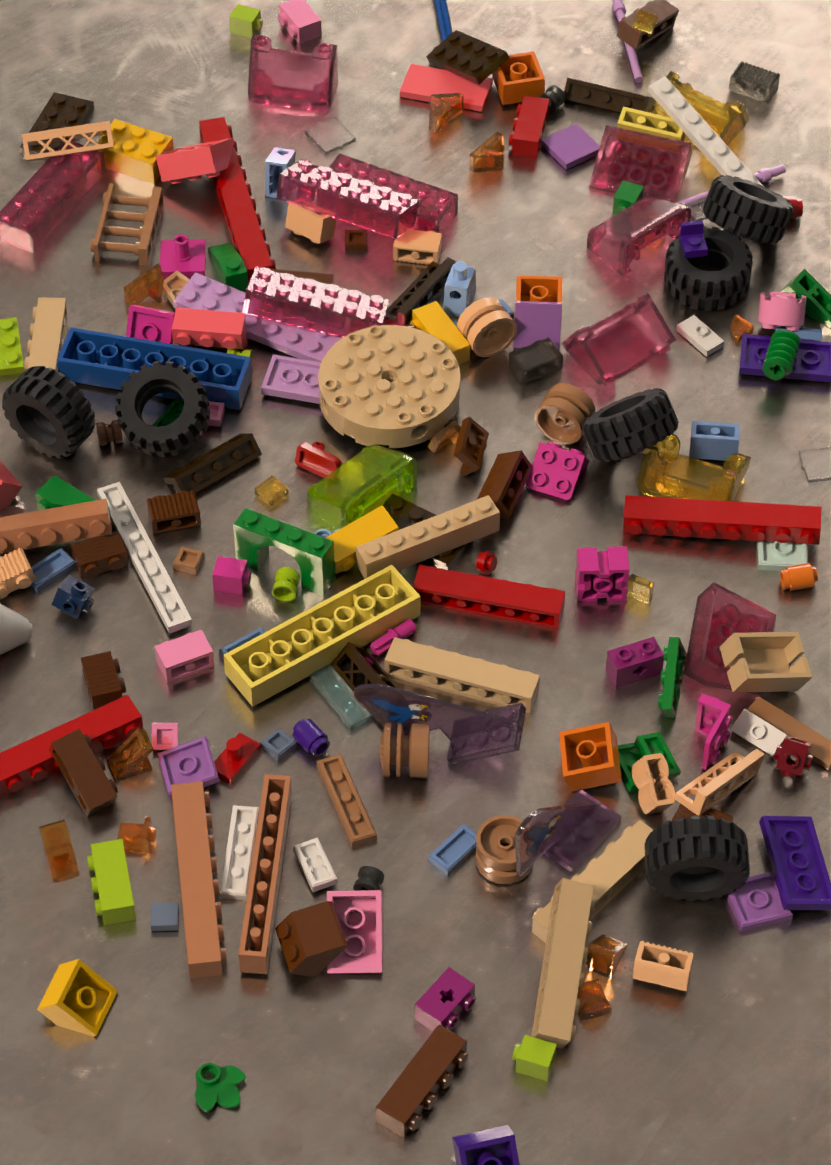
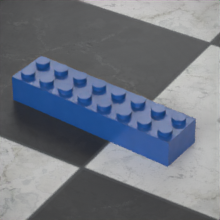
[57,327,252,410]

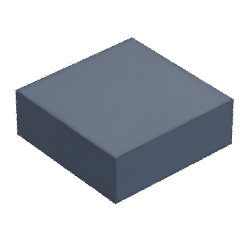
[260,727,297,762]
[150,902,179,931]

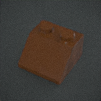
[275,901,348,978]

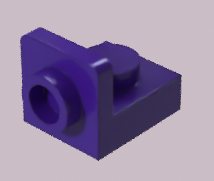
[679,221,708,258]

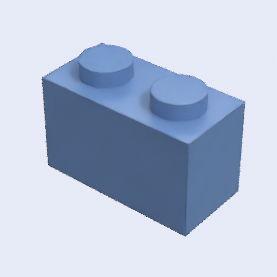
[689,421,740,461]

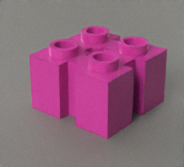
[575,546,630,603]

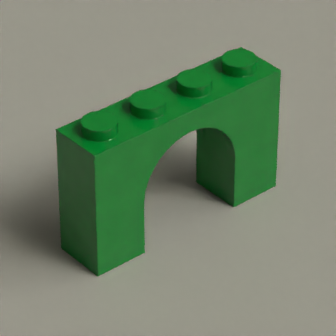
[233,508,335,596]

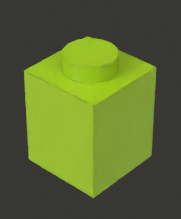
[229,4,263,39]
[512,1035,557,1082]

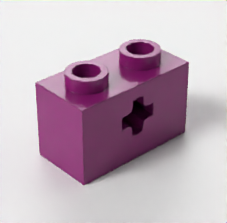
[606,637,664,688]
[415,967,476,1031]

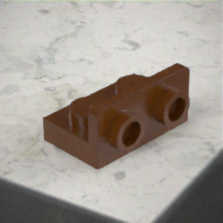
[453,416,489,476]

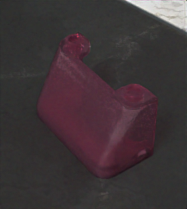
[248,35,338,111]
[587,196,691,277]
[562,293,676,386]

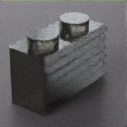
[729,61,780,104]
[508,337,563,385]

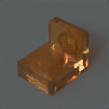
[117,817,156,853]

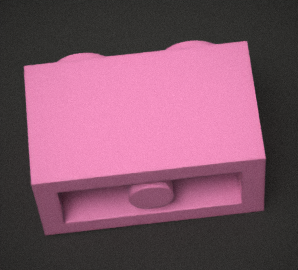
[278,0,322,44]
[155,629,215,684]

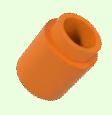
[780,563,818,591]

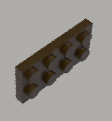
[426,30,510,85]
[20,92,94,163]
[383,494,473,570]

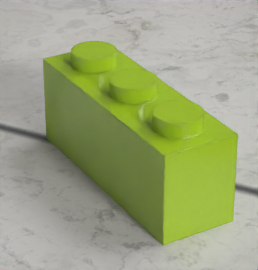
[87,839,136,926]

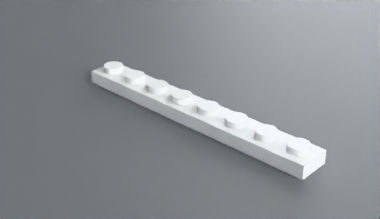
[647,76,764,187]
[97,481,192,633]

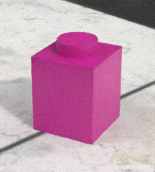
[212,556,251,595]

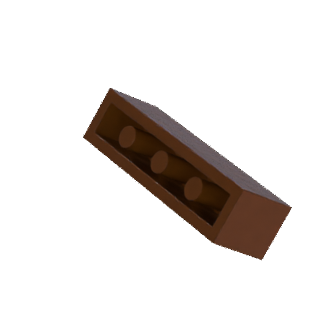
[376,1025,468,1138]

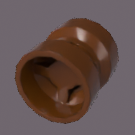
[96,420,123,446]

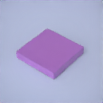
[541,123,602,170]
[514,301,562,350]
[158,736,220,799]
[725,871,793,932]

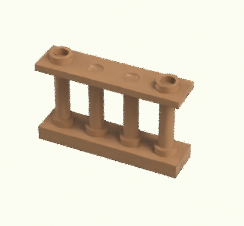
[90,183,164,266]

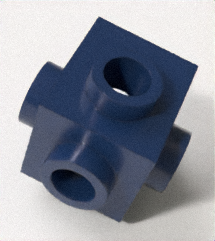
[51,574,95,619]

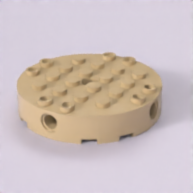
[318,325,460,448]

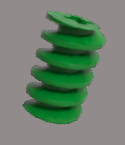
[762,330,801,380]

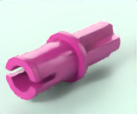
[370,619,417,656]

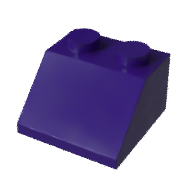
[452,1125,520,1165]

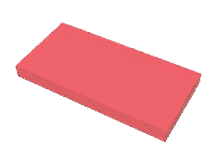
[400,64,493,112]

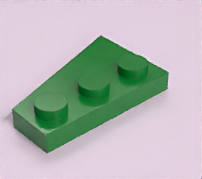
[658,637,687,718]

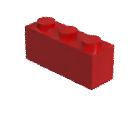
[509,96,550,158]

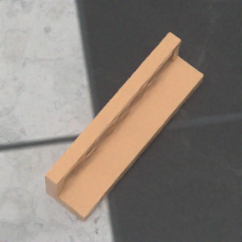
[22,121,114,161]
[674,749,765,816]

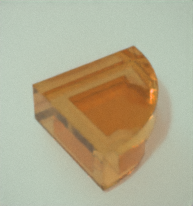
[730,314,754,343]

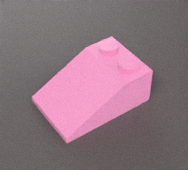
[327,890,384,974]

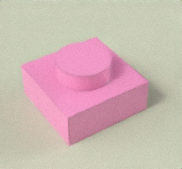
[206,401,225,427]
[152,722,179,750]

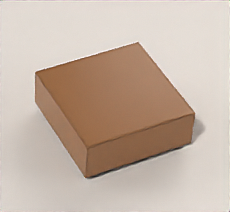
[173,546,205,575]

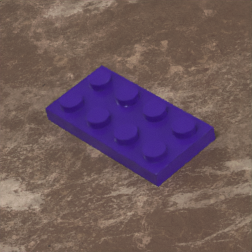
[739,334,831,382]
[759,816,831,910]

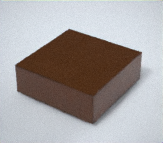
[345,230,368,251]

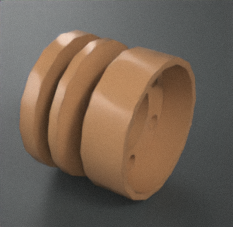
[380,722,430,779]

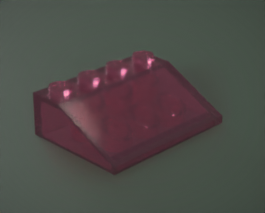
[589,125,692,205]
[683,582,776,695]

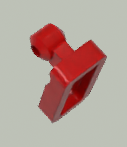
[295,442,342,481]

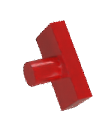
[214,732,261,785]

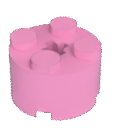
[758,292,807,331]

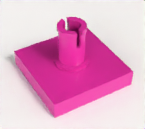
[159,234,206,278]
[126,304,175,344]

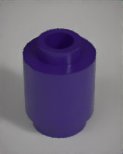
[292,719,330,757]

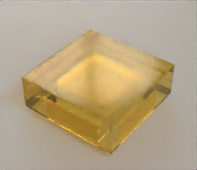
[632,9,659,34]
[254,476,289,506]
[627,574,654,604]

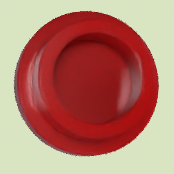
[476,550,497,575]

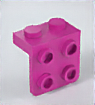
[526,442,589,501]
[694,693,733,771]

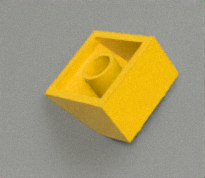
[37,959,118,1037]

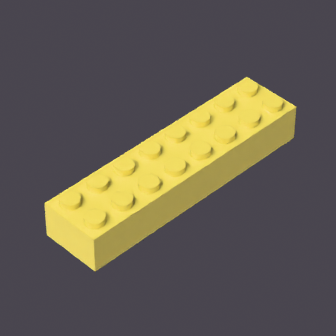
[223,565,421,707]

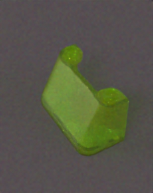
[307,444,417,529]

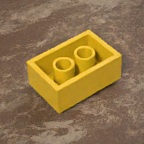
[95,119,174,184]

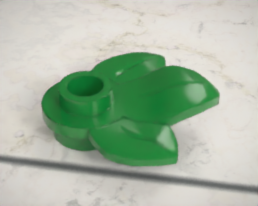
[195,1063,246,1112]

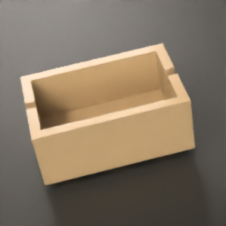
[719,632,812,693]

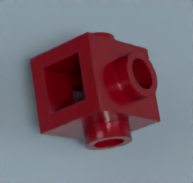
[774,735,813,778]

